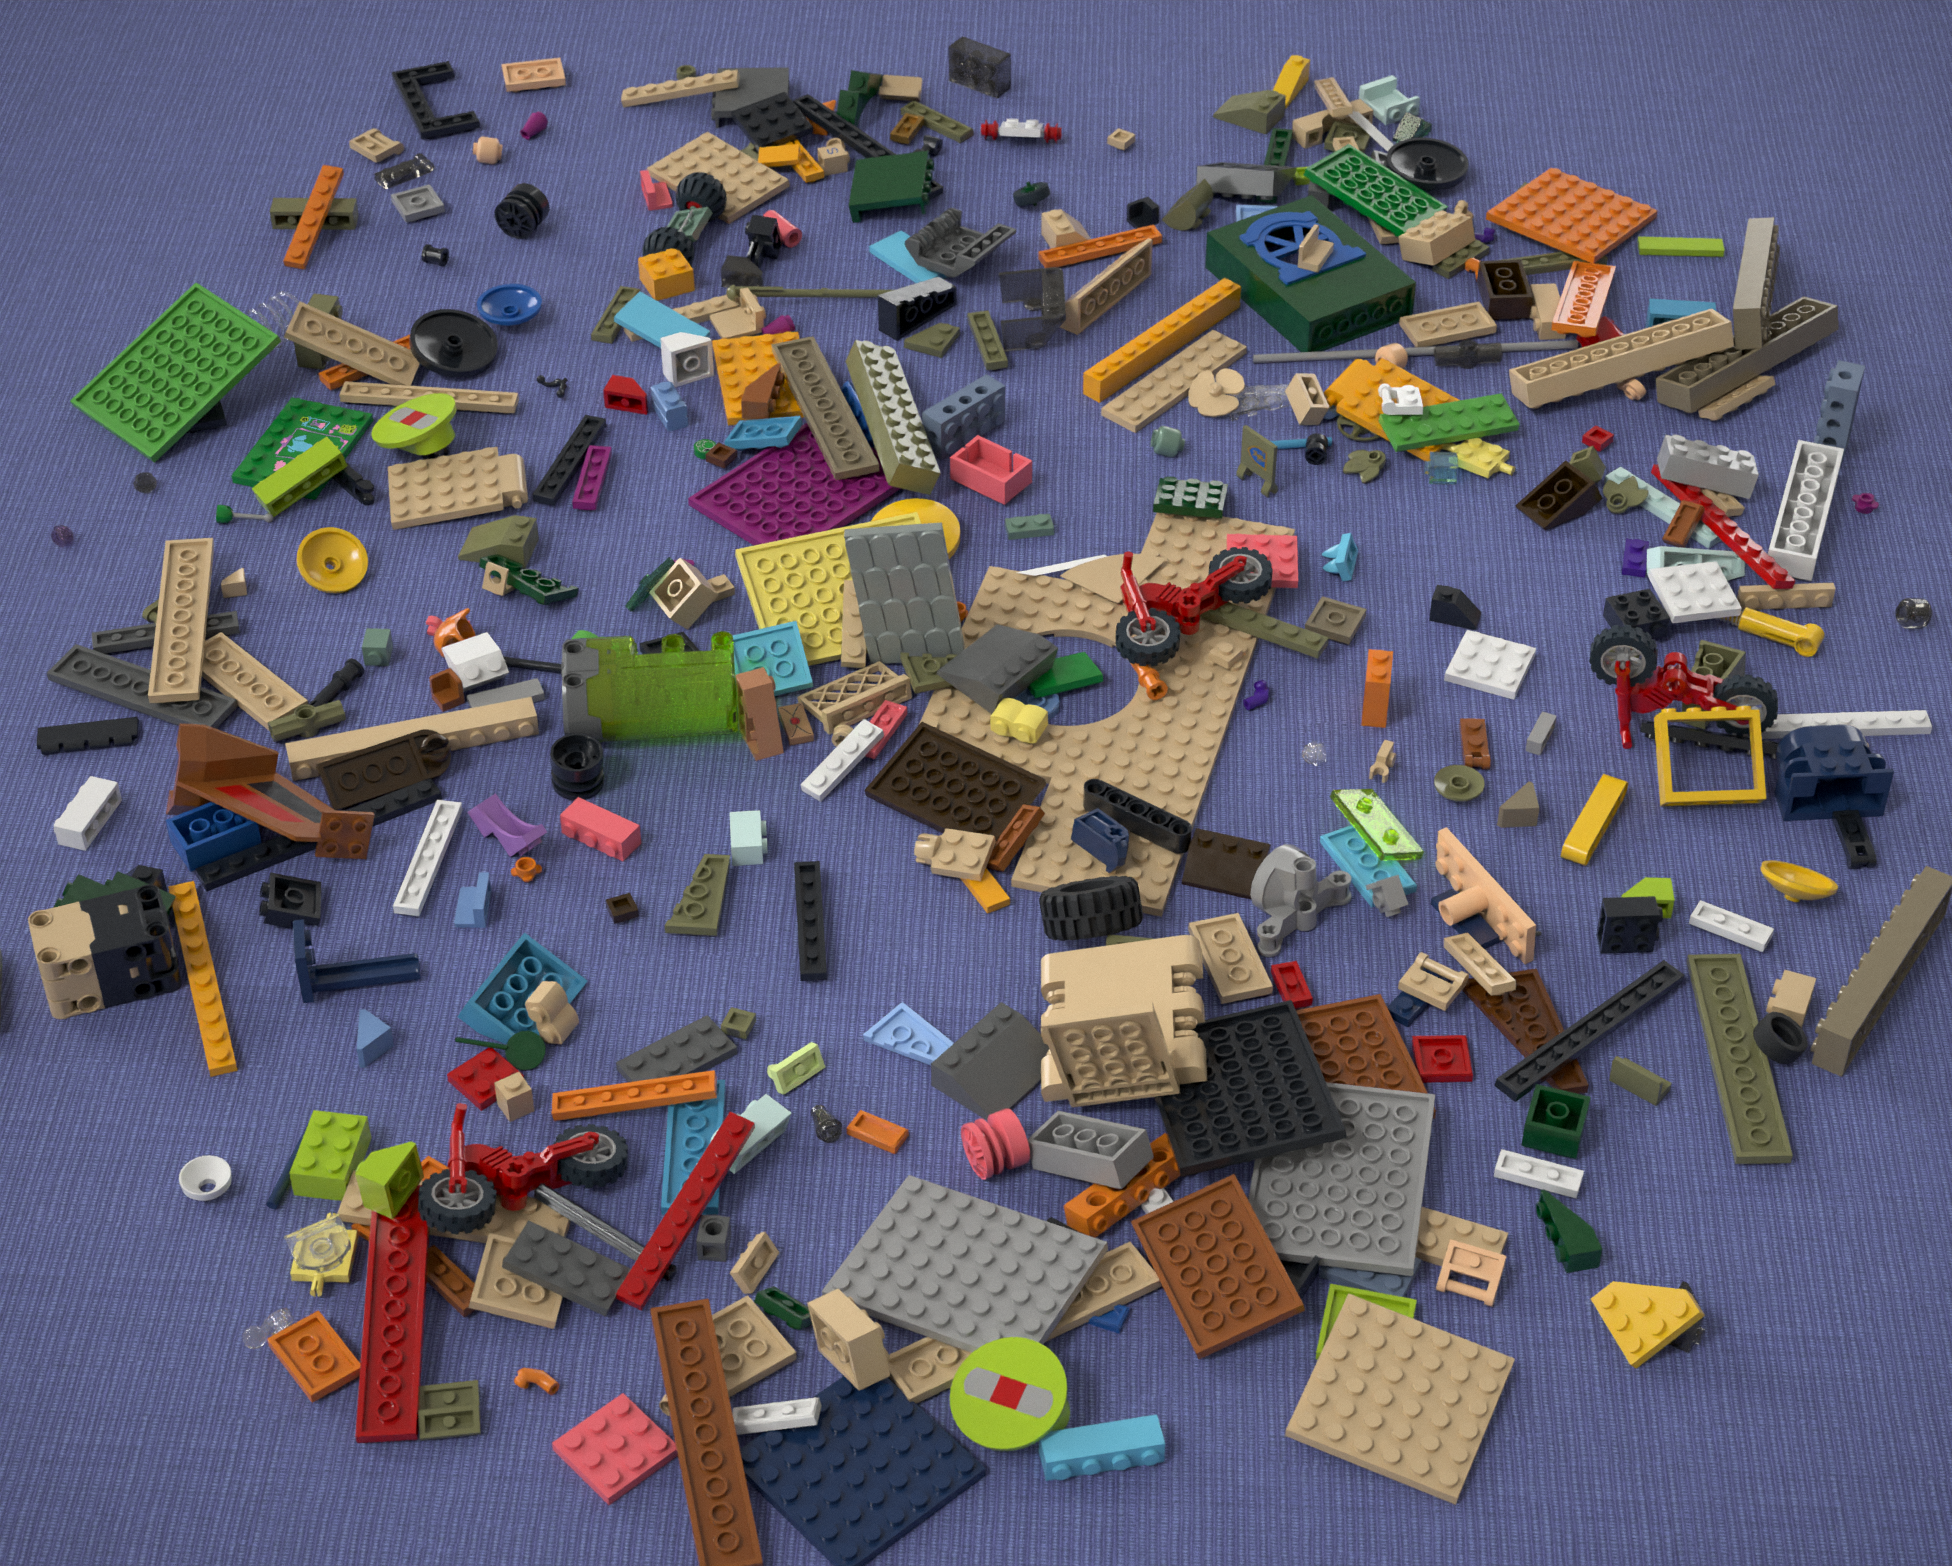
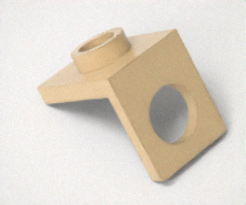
[482,562,516,596]

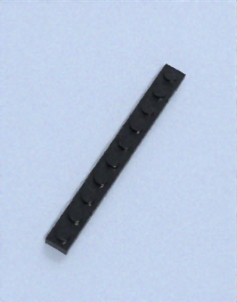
[793,94,944,200]
[195,777,442,892]
[1494,960,1685,1102]

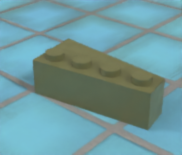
[1682,640,1746,729]

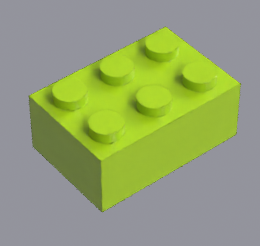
[289,1110,371,1201]

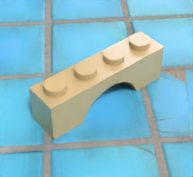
[1292,99,1373,149]

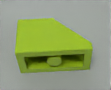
[1621,877,1675,918]

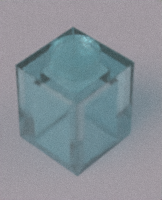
[1424,452,1458,485]

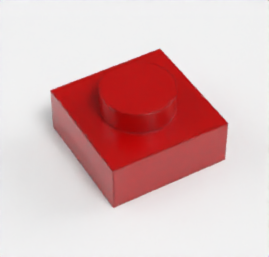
[1582,425,1614,452]

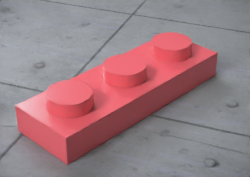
[865,700,907,759]

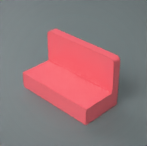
[640,170,673,211]

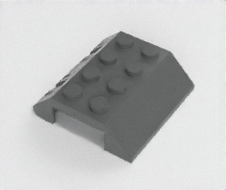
[905,208,1017,278]

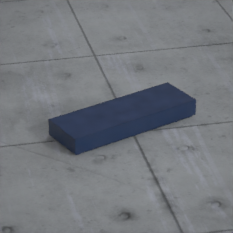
[1431,889,1500,949]

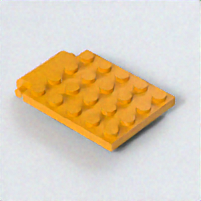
[1324,358,1459,463]

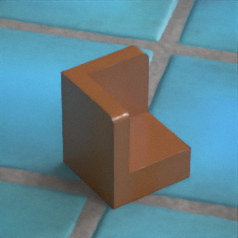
[429,668,465,712]

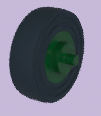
[1013,182,1050,206]

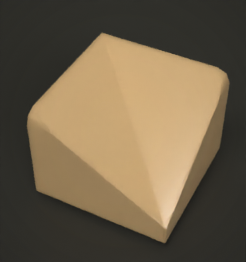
[221,568,247,598]

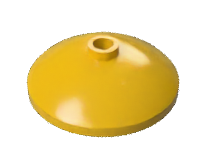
[296,527,368,593]
[1760,860,1838,902]

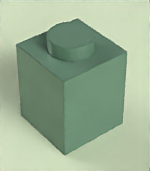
[362,628,393,666]

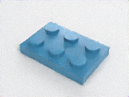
[724,416,803,451]

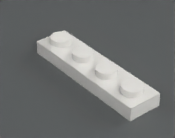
[801,719,884,802]

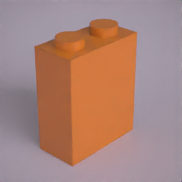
[1361,649,1393,728]

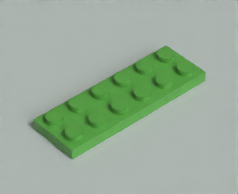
[1378,393,1520,452]

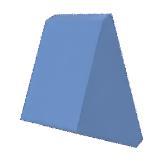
[357,1009,394,1068]

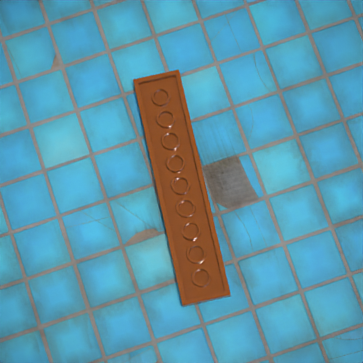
[650,1298,763,1566]

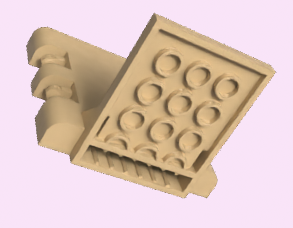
[1041,935,1207,1108]

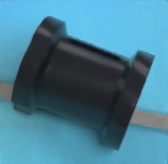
[421,244,449,267]

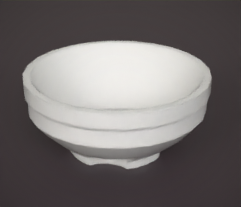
[179,1155,232,1201]

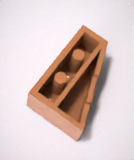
[735,667,784,761]

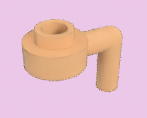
[1617,377,1646,400]

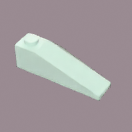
[1646,546,1745,581]

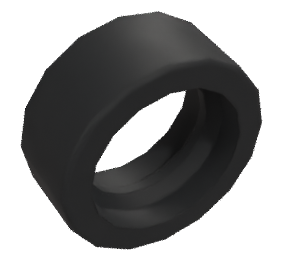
[1753,1012,1808,1065]

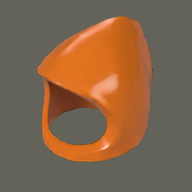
[433,608,476,658]

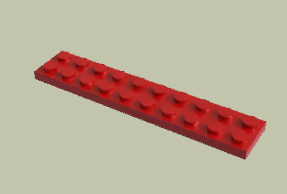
[355,1185,430,1443]

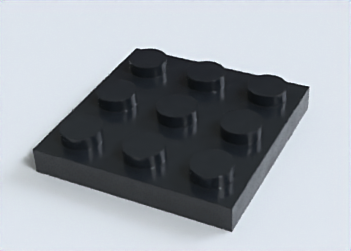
[731,92,813,152]

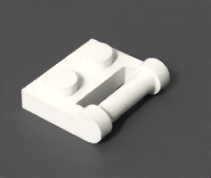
[1378,384,1423,415]

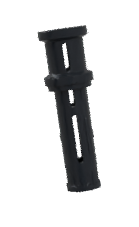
[307,658,364,707]

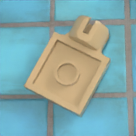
[914,828,996,881]

